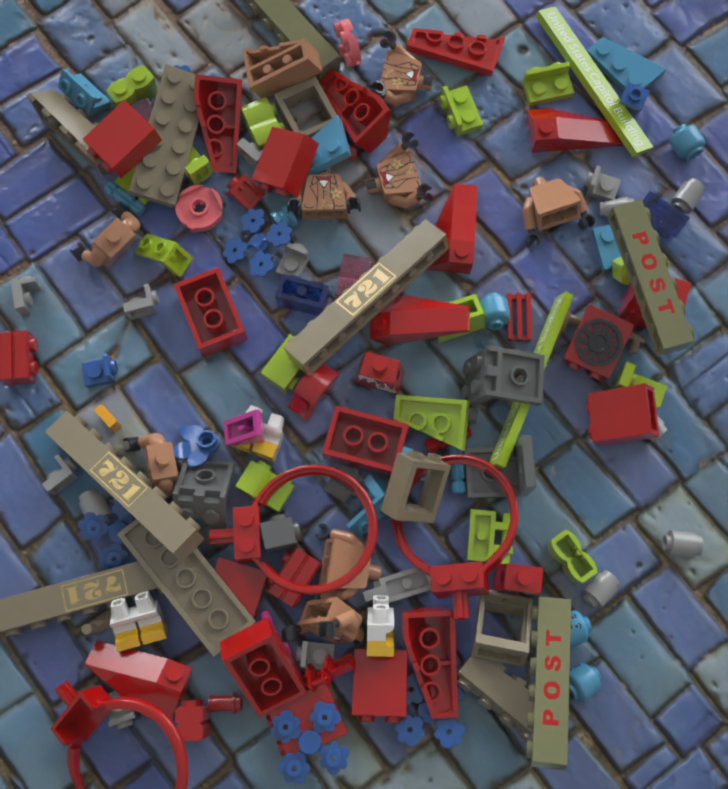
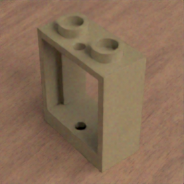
[274,76,336,138]
[380,450,451,523]
[471,590,533,667]

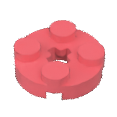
[333,18,361,67]
[175,185,223,233]

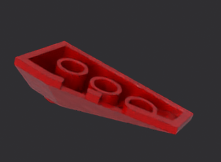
[319,69,391,154]
[194,74,242,174]
[526,108,623,153]
[426,184,477,274]
[370,295,470,346]
[402,606,458,719]
[84,641,192,722]

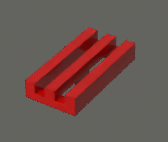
[506,293,532,341]

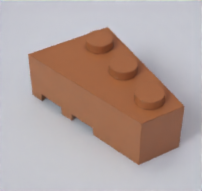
[242,39,322,98]

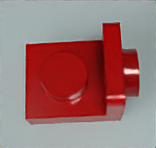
[225,174,265,212]

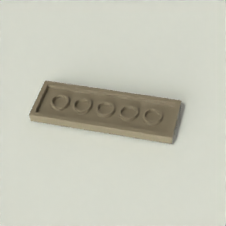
[128,64,199,208]
[117,519,257,657]

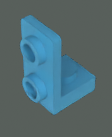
[346,474,387,536]

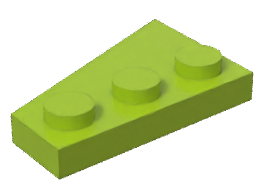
[393,395,470,451]

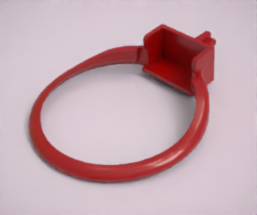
[392,454,519,621]
[209,465,378,595]
[50,681,189,789]

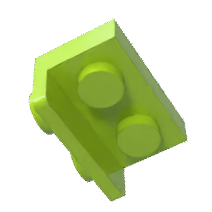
[522,62,574,107]
[439,85,483,137]

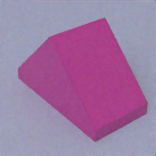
[224,410,265,446]

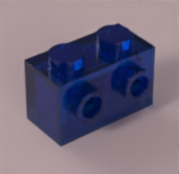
[643,191,690,239]
[275,274,330,316]

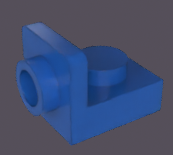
[620,82,650,112]
[82,354,118,388]

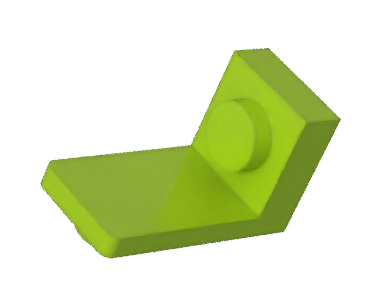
[184,145,214,185]
[135,234,193,277]
[613,362,667,408]

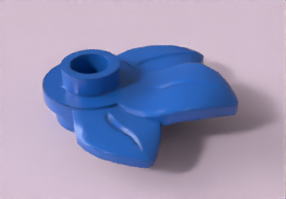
[173,425,220,467]

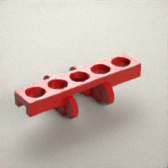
[303,653,354,692]

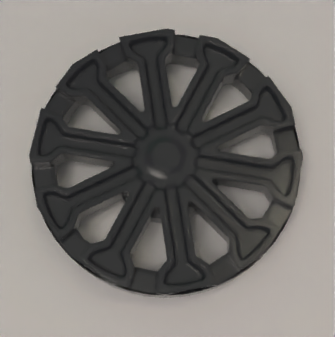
[574,319,623,366]

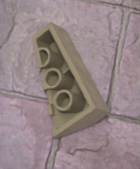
[26,89,107,176]
[457,653,571,743]

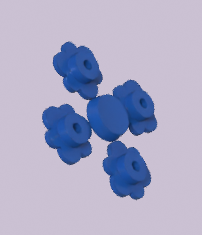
[223,208,293,277]
[78,497,134,570]
[394,674,465,748]
[271,702,349,784]

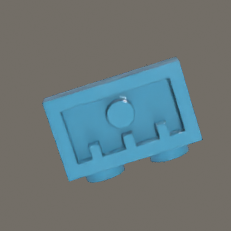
[58,69,111,116]

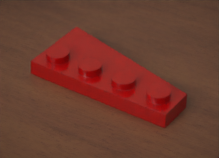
[406,28,506,77]

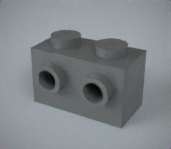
[260,514,303,554]

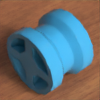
[269,204,298,227]

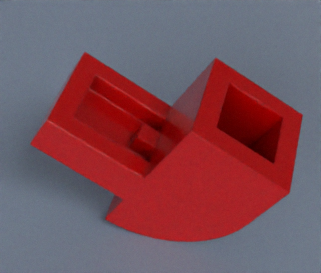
[287,363,340,421]

